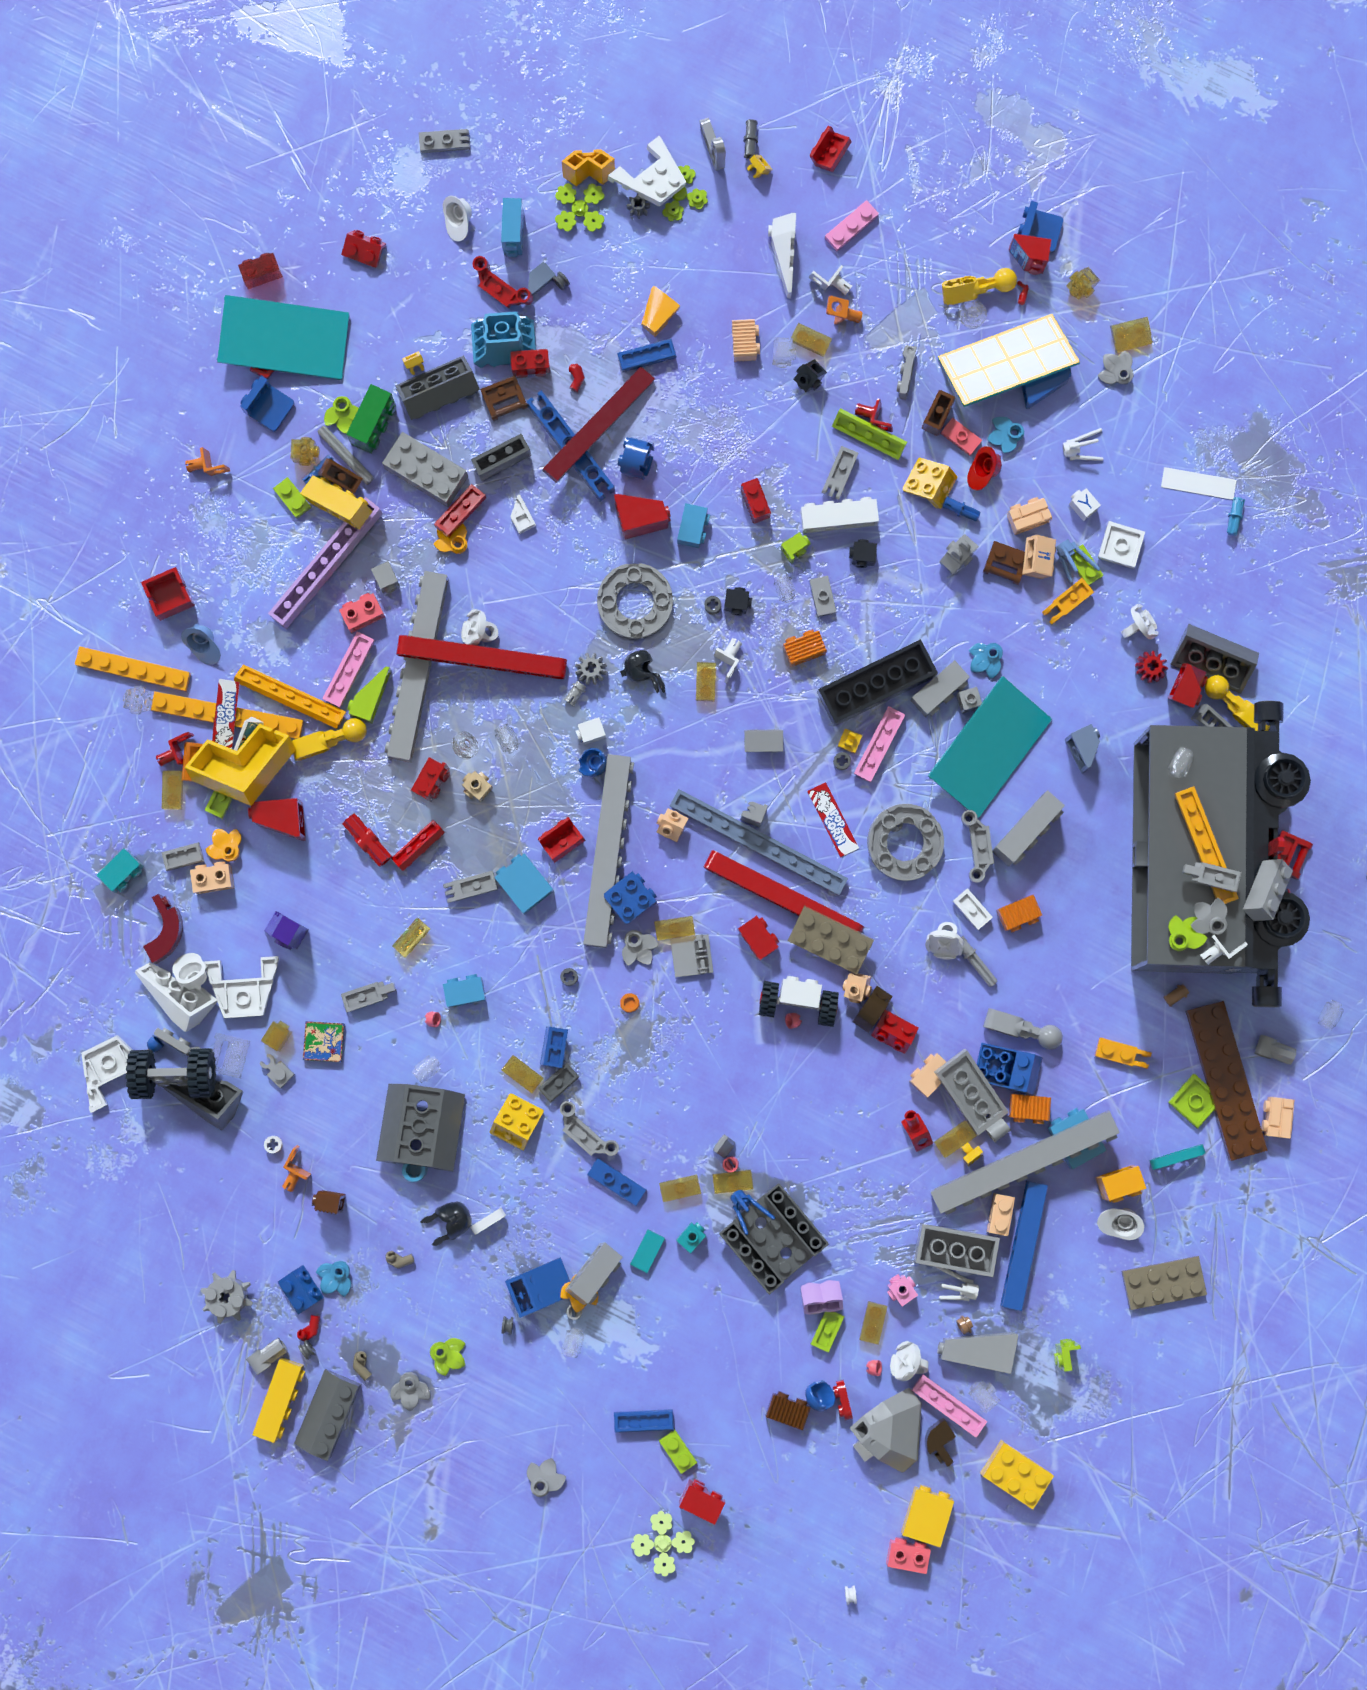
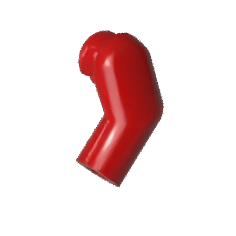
[569,364,585,392]
[297,1315,320,1341]

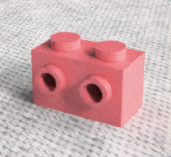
[339,593,385,633]
[886,1537,931,1574]

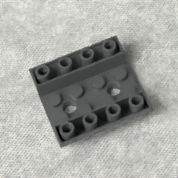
[376,1084,465,1172]
[719,1183,829,1295]

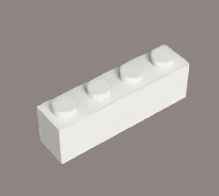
[800,497,879,533]

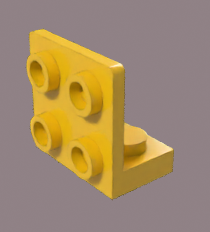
[902,458,958,509]
[489,1093,544,1151]

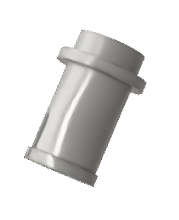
[564,681,586,706]

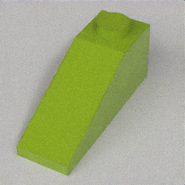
[347,666,392,724]

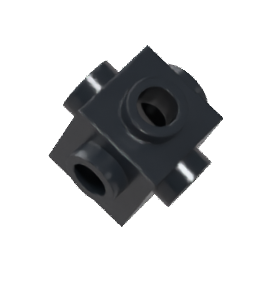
[793,359,827,392]

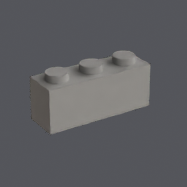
[910,660,970,717]
[1243,859,1293,921]
[565,1242,622,1305]

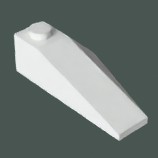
[768,213,796,299]
[135,962,217,1032]

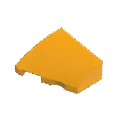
[641,286,680,337]

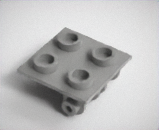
[670,934,713,977]

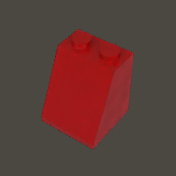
[614,494,671,540]
[248,798,306,841]

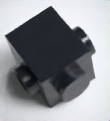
[849,539,877,568]
[724,587,752,616]

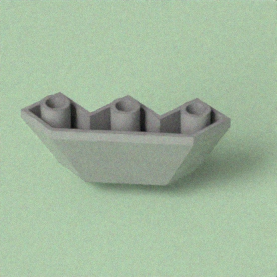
[850,1388,922,1473]

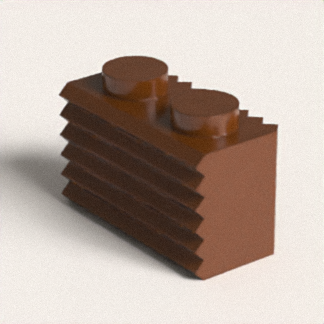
[921,390,955,436]
[318,458,363,494]
[312,1190,346,1214]
[765,1391,811,1430]

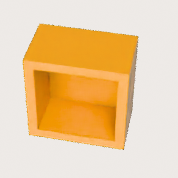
[1095,1165,1147,1203]

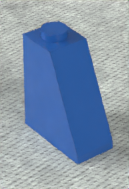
[1022,368,1071,409]

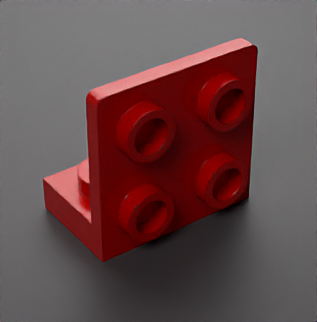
[411,757,450,802]

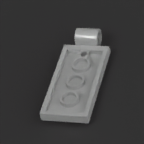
[934,1049,1011,1143]

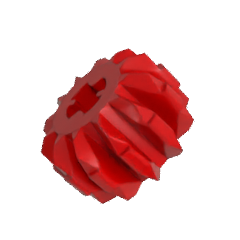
[1135,651,1168,683]

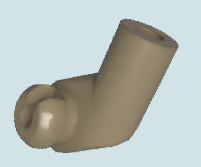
[385,1251,415,1269]
[353,1351,372,1381]

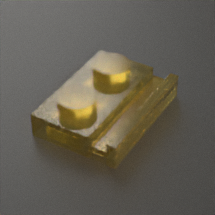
[1110,316,1153,353]

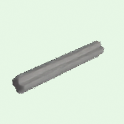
[318,426,374,485]

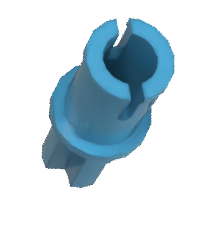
[1227,497,1245,536]

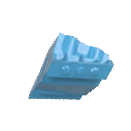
[471,312,536,368]

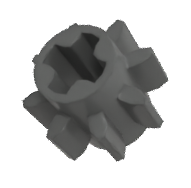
[627,193,650,219]

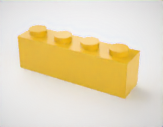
[300,476,373,530]
[252,1357,305,1443]

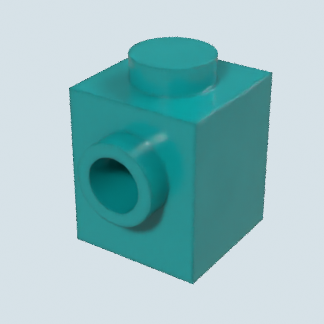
[676,1222,706,1253]

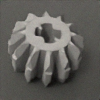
[575,653,607,685]

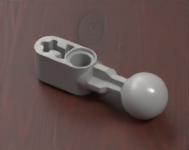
[983,1008,1063,1050]

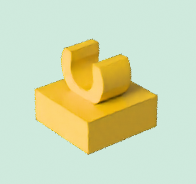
[747,155,773,178]
[402,351,424,375]
[837,728,862,754]
[962,1142,984,1167]

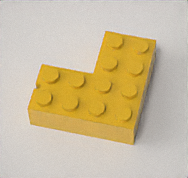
[185,723,296,806]

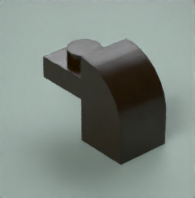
[853,986,893,1033]
[925,1418,956,1467]

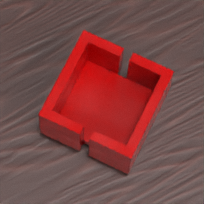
[141,567,195,621]

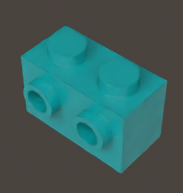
[96,848,144,893]

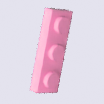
[825,200,879,251]

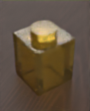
[261,1020,292,1052]

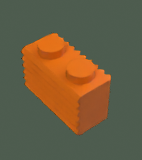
[783,629,827,667]
[996,894,1043,933]
[1008,1094,1051,1124]

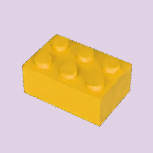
[980,1440,1054,1509]

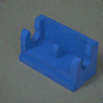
[540,1026,568,1068]

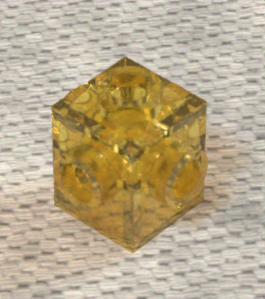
[1066,267,1101,300]
[290,437,320,466]

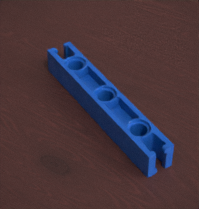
[526,390,615,502]
[1000,1181,1048,1311]

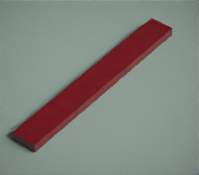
[542,367,655,483]

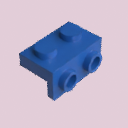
[278,1265,324,1315]

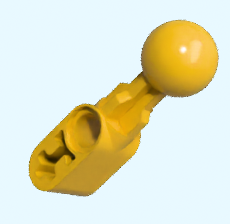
[942,268,1017,305]
[1204,675,1258,731]
[292,718,367,761]

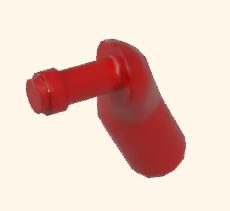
[1017,281,1029,305]

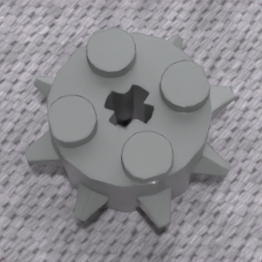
[200,1270,253,1324]

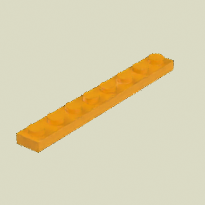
[150,691,304,739]

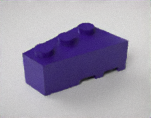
[264,911,309,950]

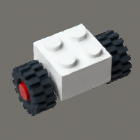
[759,976,839,1027]

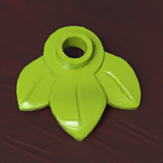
[324,396,359,434]
[1168,915,1207,951]
[430,1338,465,1376]

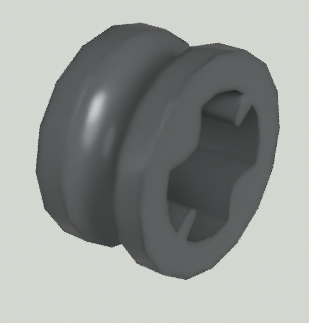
[552,271,570,291]
[704,596,721,615]
[833,752,851,770]
[560,968,578,986]
[501,1316,514,1335]
[298,1340,317,1360]

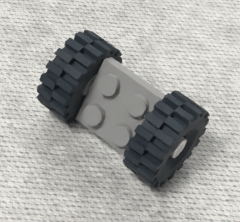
[126,1048,216,1099]

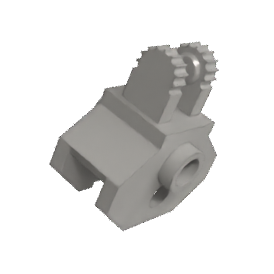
[939,534,979,575]

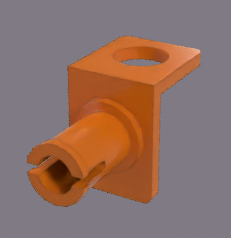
[826,296,863,325]
[185,447,230,476]
[282,1145,311,1192]

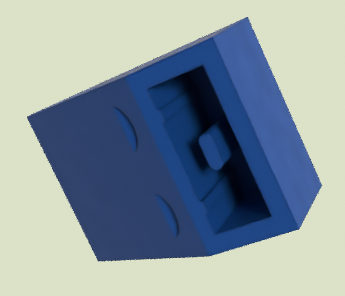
[977,1043,1043,1095]
[505,1257,571,1318]

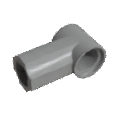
[1254,1035,1296,1065]
[246,1338,288,1375]

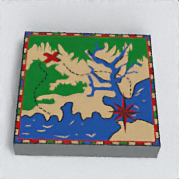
[303,1021,345,1062]

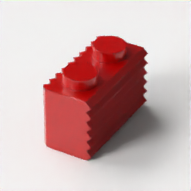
[740,478,771,524]

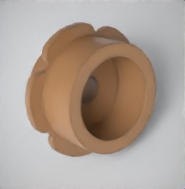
[956,1316,973,1334]

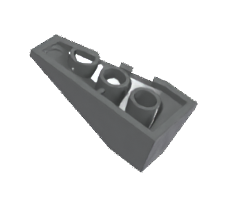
[161,1080,243,1131]

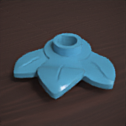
[987,417,1024,453]
[969,643,1003,679]
[316,1261,352,1297]

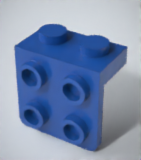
[1017,201,1064,253]
[240,376,295,431]
[604,871,657,924]

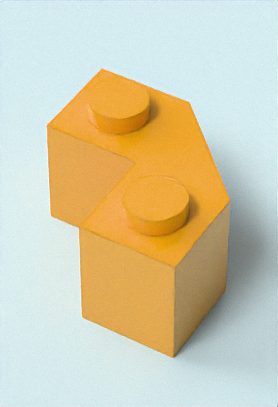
[562,149,615,186]

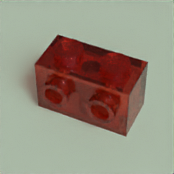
[238,253,283,289]

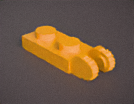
[1042,578,1094,624]
[1094,1037,1152,1069]

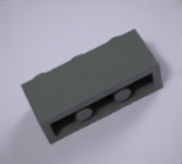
[471,433,532,481]

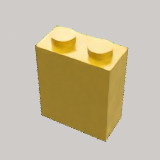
[901,1485,954,1548]

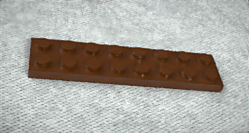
[1185,1001,1268,1161]

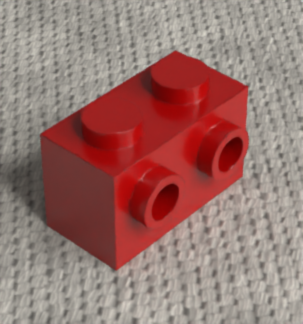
[737,915,779,961]

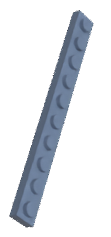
[670,789,848,896]

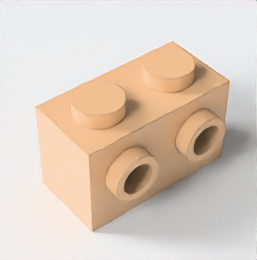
[190,862,235,894]

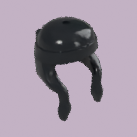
[620,650,665,693]
[420,1201,472,1246]

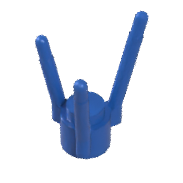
[730,1190,775,1235]

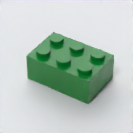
[346,384,396,454]

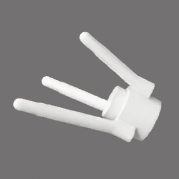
[1063,428,1104,461]
[936,1267,979,1301]

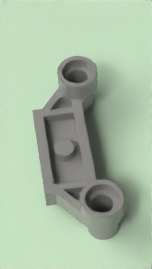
[961,810,994,883]
[560,1101,619,1156]

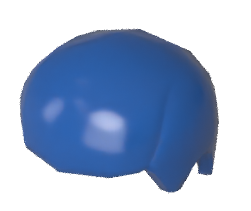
[578,748,607,777]
[805,1380,836,1412]

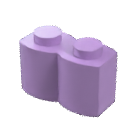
[801,1280,843,1315]

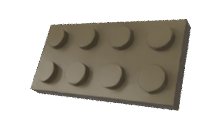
[788,906,874,974]
[1121,1256,1207,1310]

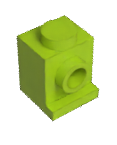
[780,532,811,564]

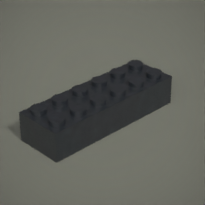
[817,639,938,726]

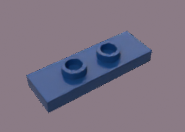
[617,338,677,373]
[587,1158,647,1206]
[614,1409,674,1433]

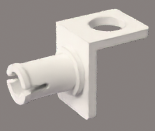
[809,265,852,295]
[714,638,742,683]
[1200,935,1248,965]

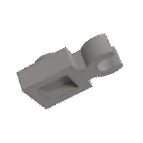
[260,1054,295,1088]

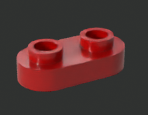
[833,1380,853,1421]

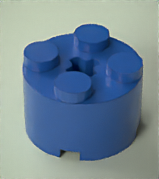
[617,437,655,480]

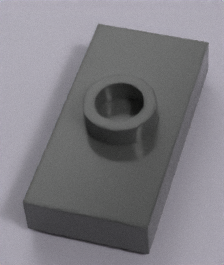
[538,1063,579,1103]

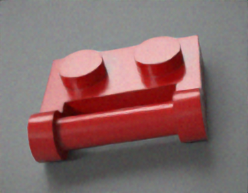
[1278,830,1313,880]

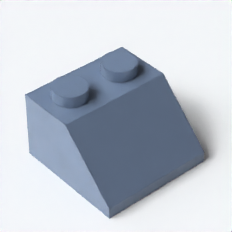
[1065,724,1100,773]

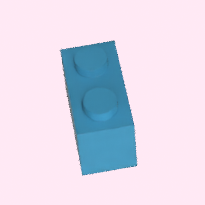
[677,503,710,548]
[443,974,486,1008]

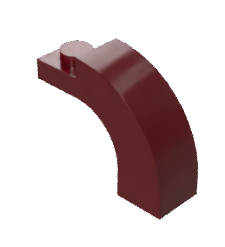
[143,894,183,964]

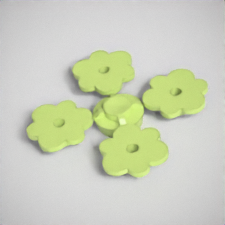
[631,1511,695,1576]

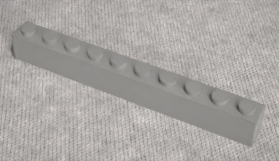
[385,571,449,763]
[583,754,634,948]
[931,1110,1120,1215]

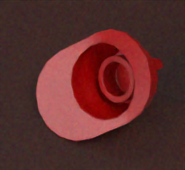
[967,446,1002,491]

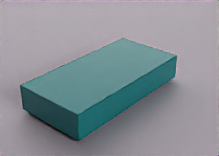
[630,1229,665,1273]

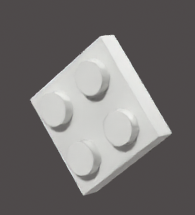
[1097,521,1145,569]

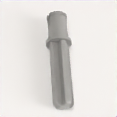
[961,936,997,987]

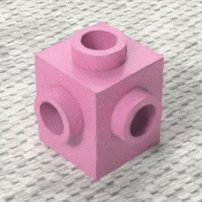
[887,1274,918,1306]

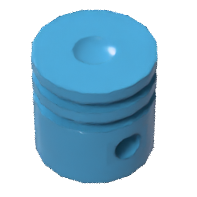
[402,1164,428,1182]

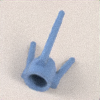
[1056,539,1100,583]

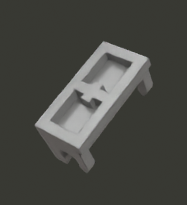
[744,729,783,752]
[740,802,768,828]

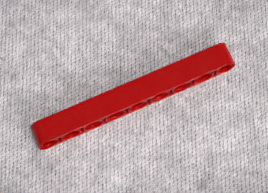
[396,635,567,679]
[703,850,864,933]

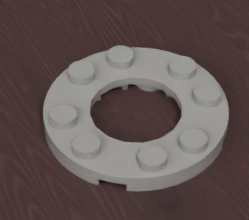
[597,563,673,639]
[867,804,944,881]

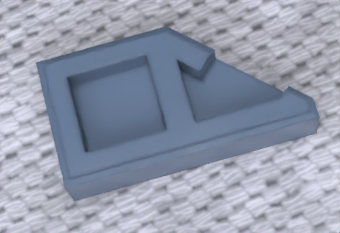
[528,261,556,296]

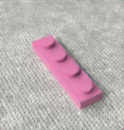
[322,631,375,708]
[854,706,905,783]
[911,1374,987,1437]

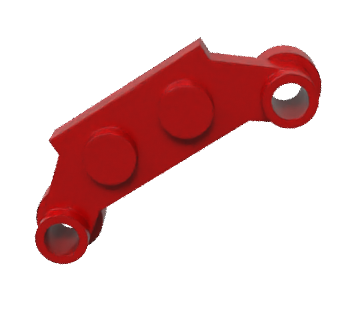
[472,256,533,308]

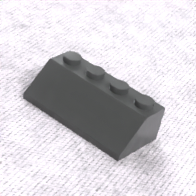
[395,355,480,420]
[1170,624,1259,694]
[294,1369,361,1461]

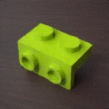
[1053,1339,1081,1372]

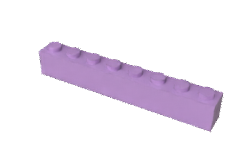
[268,497,383,629]

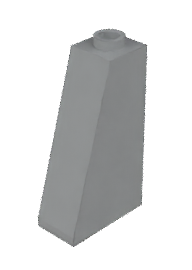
[937,1332,1018,1374]

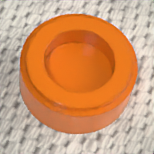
[620,993,639,1013]

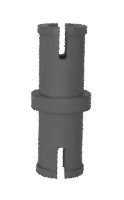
[743,119,758,159]

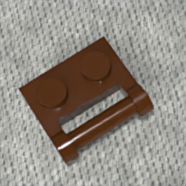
[480,376,528,421]
[983,541,1025,585]

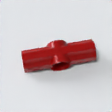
[342,813,392,867]

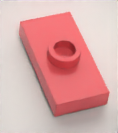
[940,417,982,456]

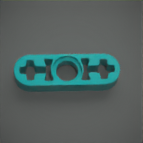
[1149,1144,1206,1170]

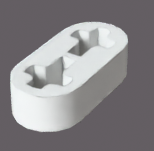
[470,1207,506,1235]

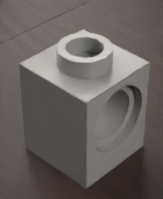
[371,561,399,593]
[956,687,982,714]

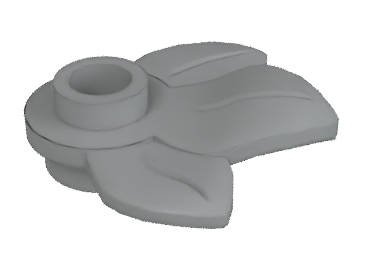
[1098,351,1134,384]
[1191,898,1227,935]
[622,930,658,966]
[391,1372,430,1411]
[527,1458,566,1497]

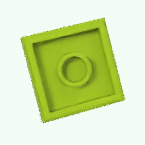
[1168,1074,1215,1129]

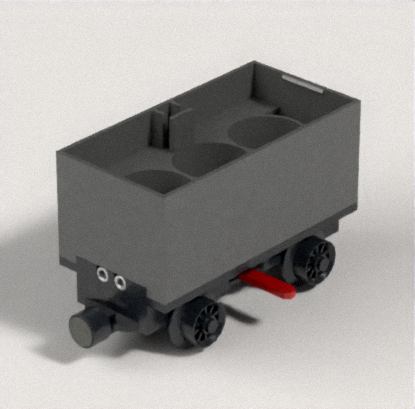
[1131,701,1311,1008]

